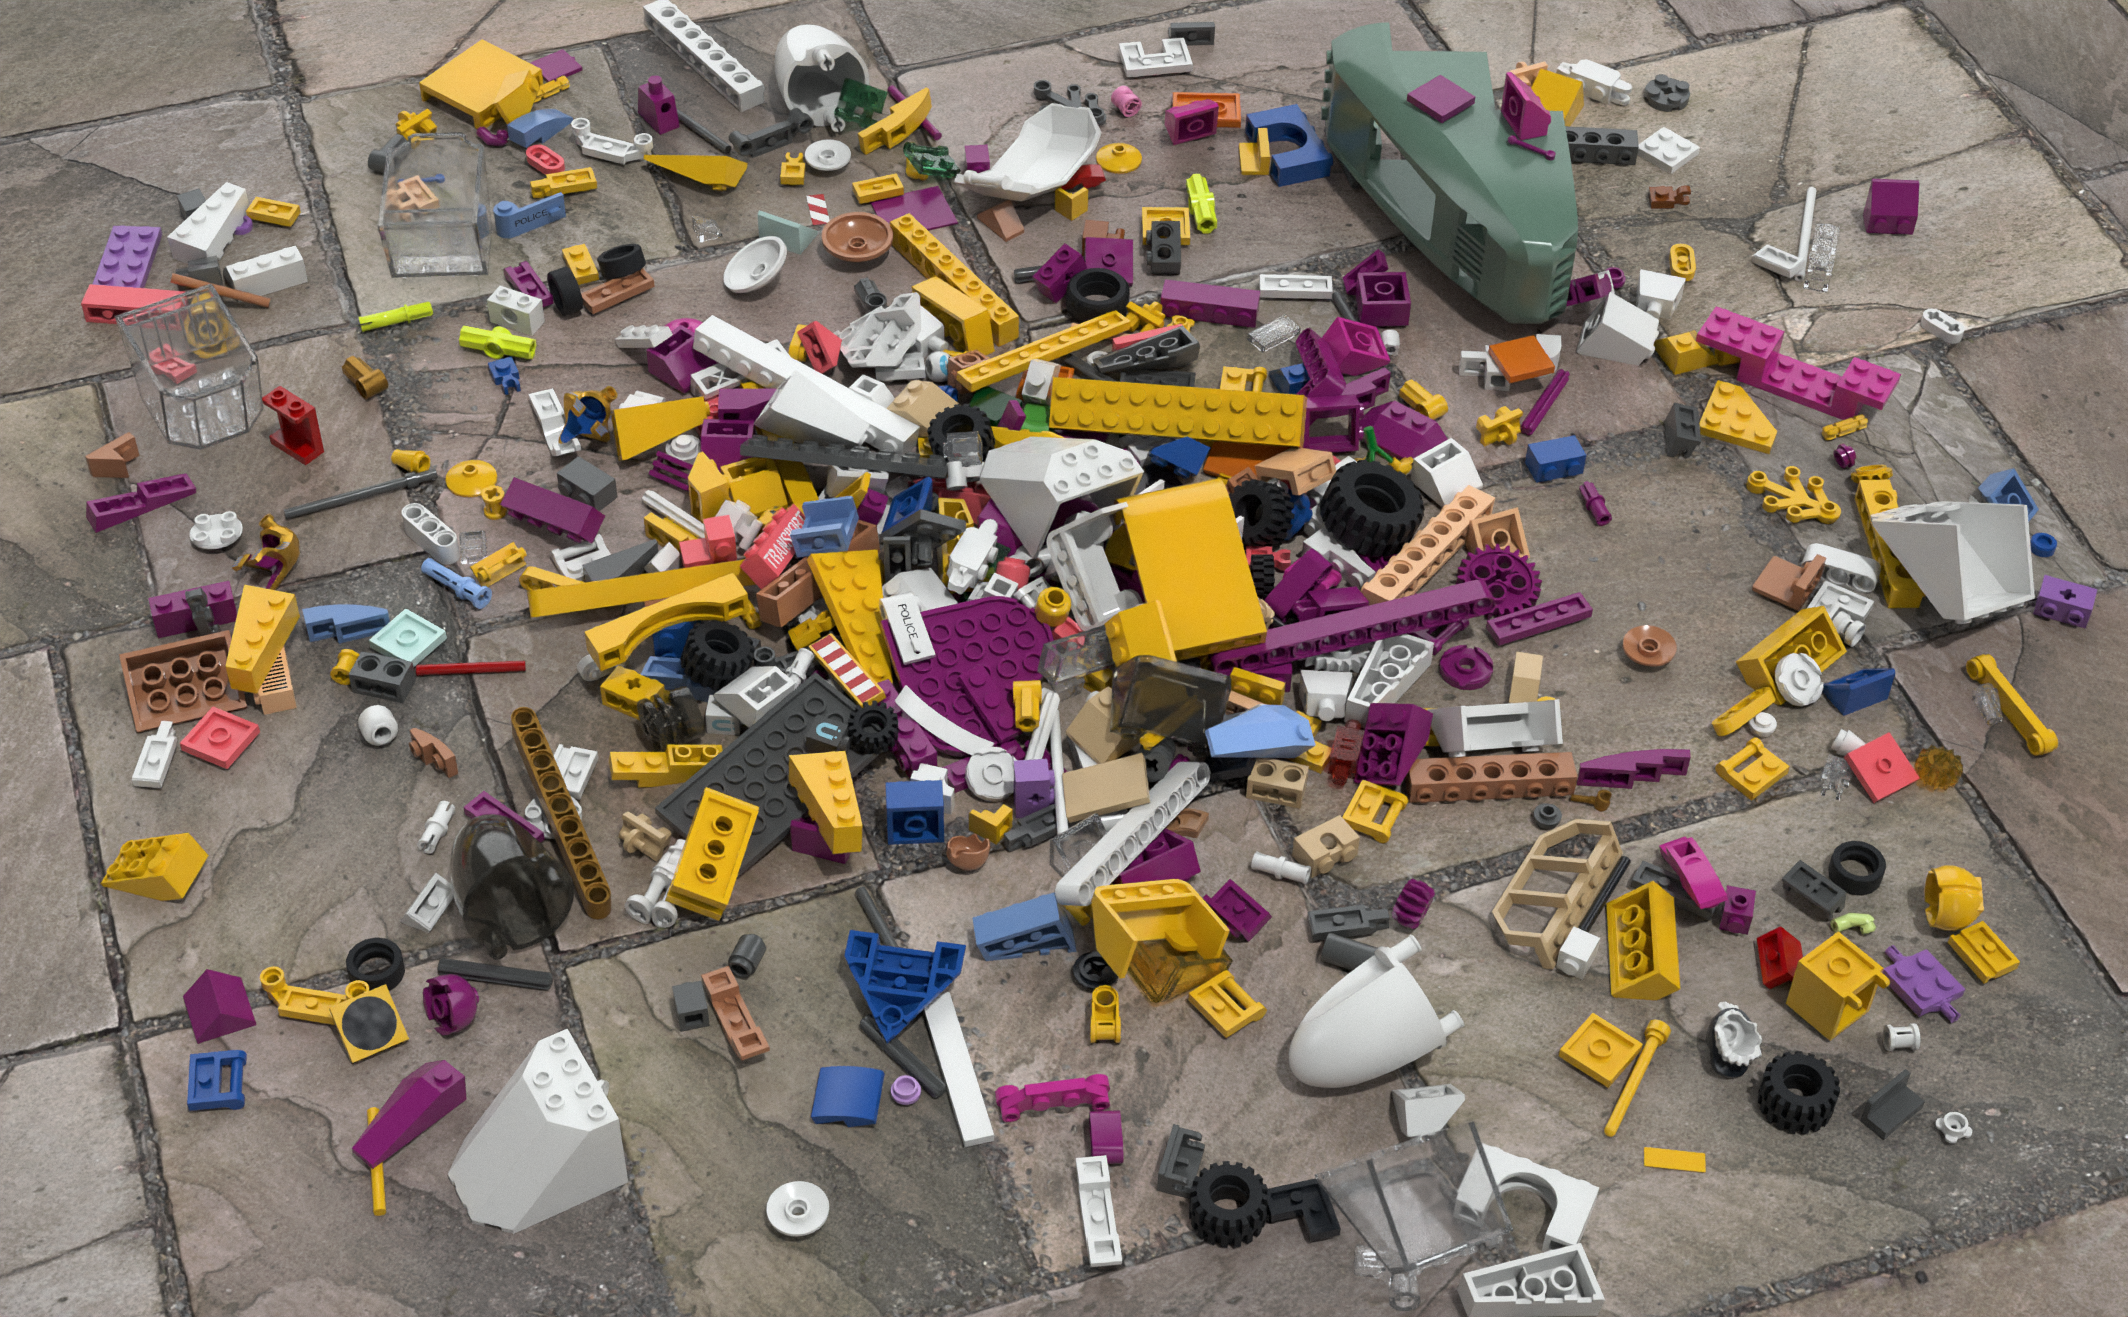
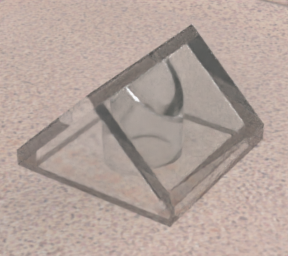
[1050,813,1107,878]

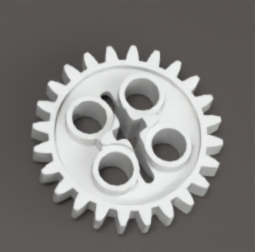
[1298,621,1376,673]

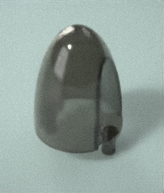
[450,814,574,960]

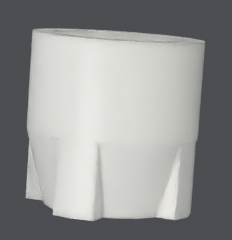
[1380,330,1400,356]

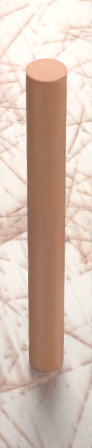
[170,273,270,308]

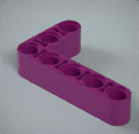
[1296,328,1346,427]

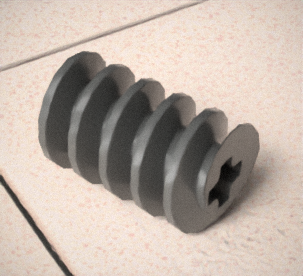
[1137,736,1176,782]

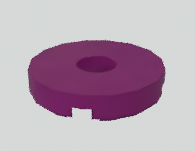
[1439,645,1493,690]

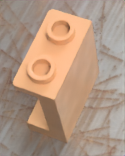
[1255,447,1336,495]

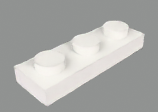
[1259,274,1333,299]
[614,325,673,348]

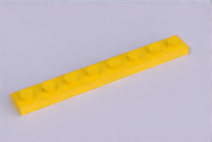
[957,310,1130,392]

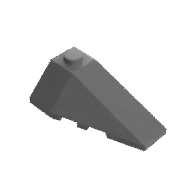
[1093,325,1200,373]

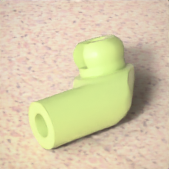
[1830,913,1876,934]

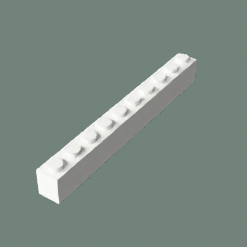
[693,315,920,455]

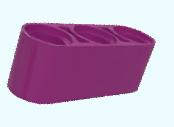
[1264,548,1333,623]

